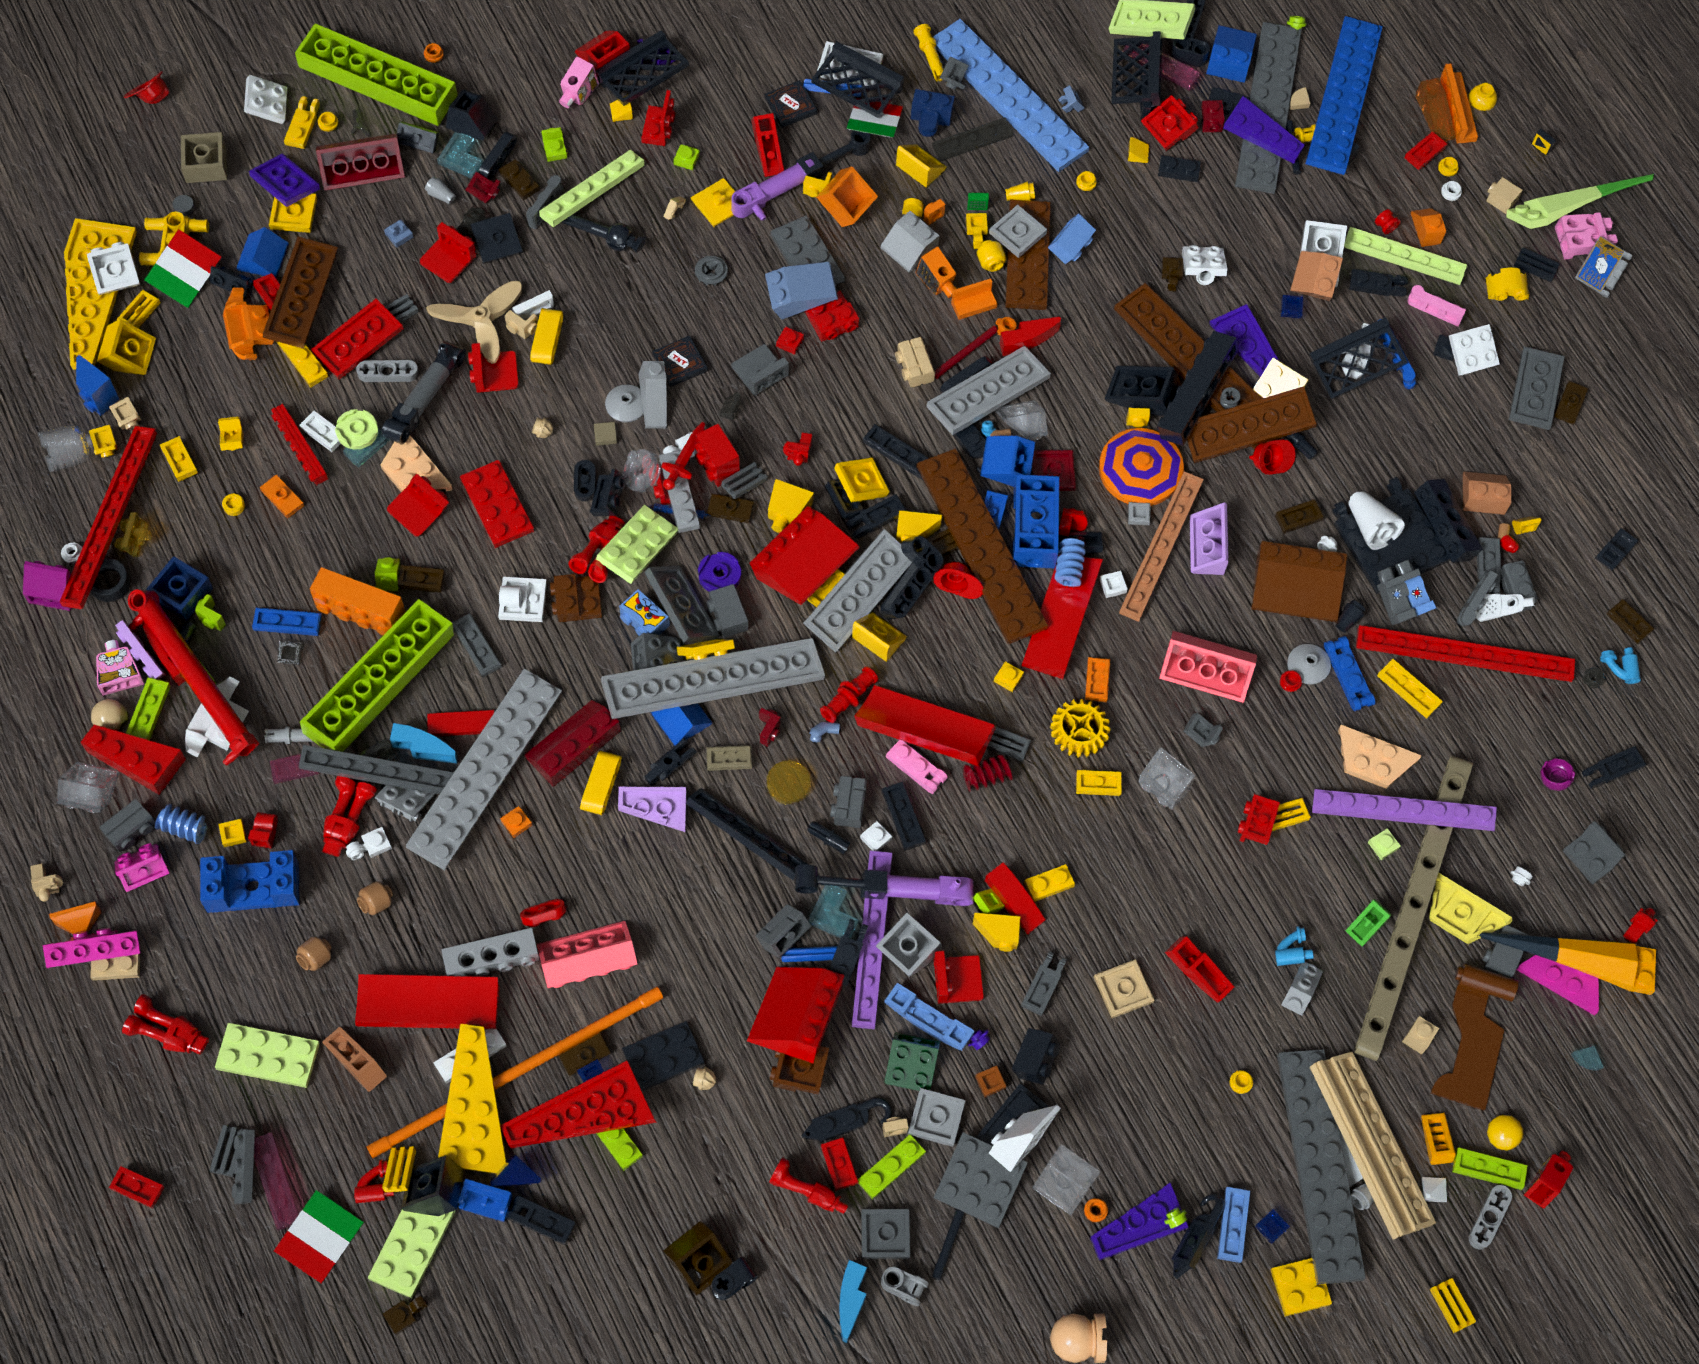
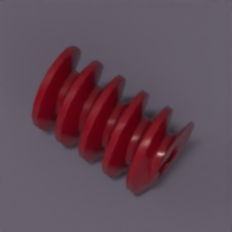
[963,754,1013,792]

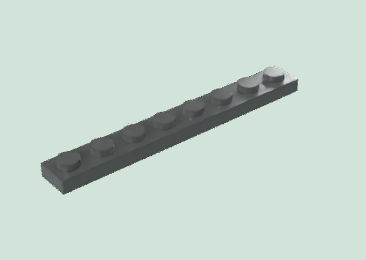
[299,745,454,795]

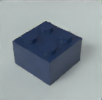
[146,556,213,621]

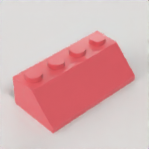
[1159,631,1257,703]
[537,921,637,988]

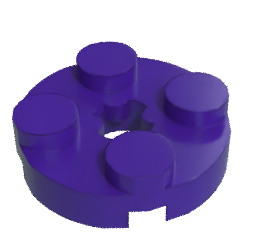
[698,552,741,592]

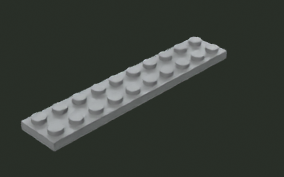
[601,638,825,719]
[406,669,562,871]

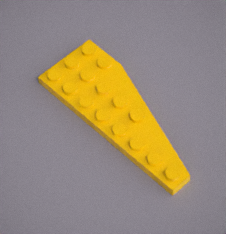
[64,218,137,370]

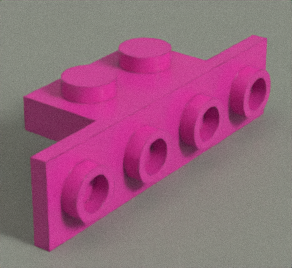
[43,928,141,968]

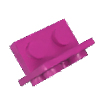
[114,843,169,892]

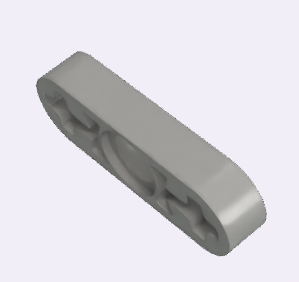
[356,360,419,382]
[1468,1185,1512,1250]

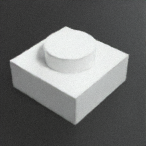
[1100,571,1128,598]
[860,821,892,851]

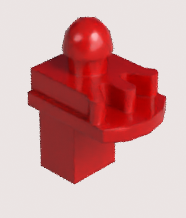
[783,432,812,466]
[1058,508,1088,537]
[1623,908,1658,944]

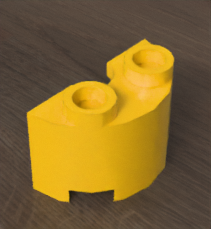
[1486,268,1529,301]

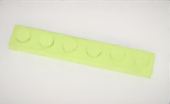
[539,150,644,227]
[1344,227,1467,285]

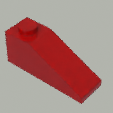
[751,113,784,177]

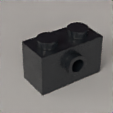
[1012,1028,1060,1085]

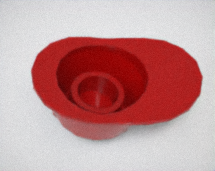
[123,71,169,104]
[1249,440,1296,475]
[933,562,984,599]

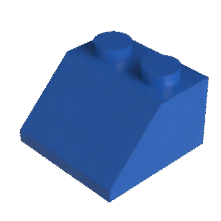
[76,354,119,416]

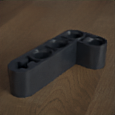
[1171,0,1210,67]
[880,536,943,620]

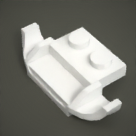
[185,676,249,757]

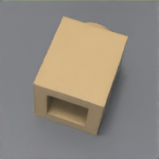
[1487,177,1522,214]
[1402,1016,1439,1054]

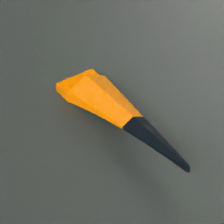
[1479,932,1656,995]

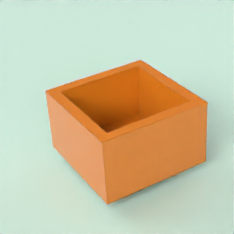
[816,166,878,227]

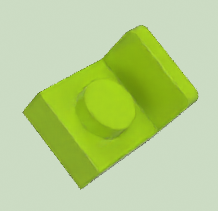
[541,127,567,162]

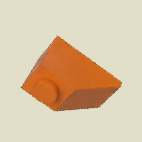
[1411,208,1446,247]

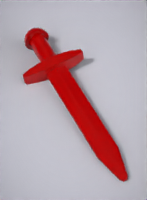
[661,422,705,490]

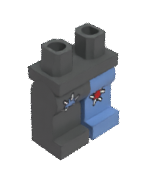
[1377,560,1436,625]

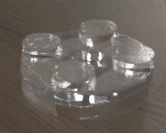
[622,449,660,493]

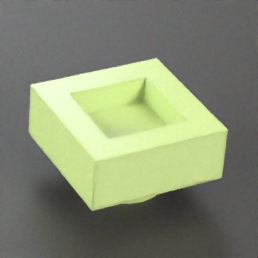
[1368,829,1401,860]

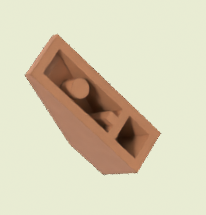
[322,1027,387,1092]

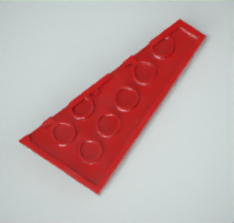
[500,1061,656,1148]

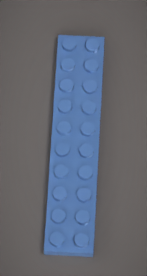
[932,19,1089,172]

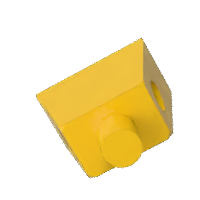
[768,479,814,533]

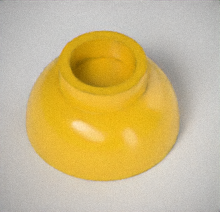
[1468,83,1497,111]

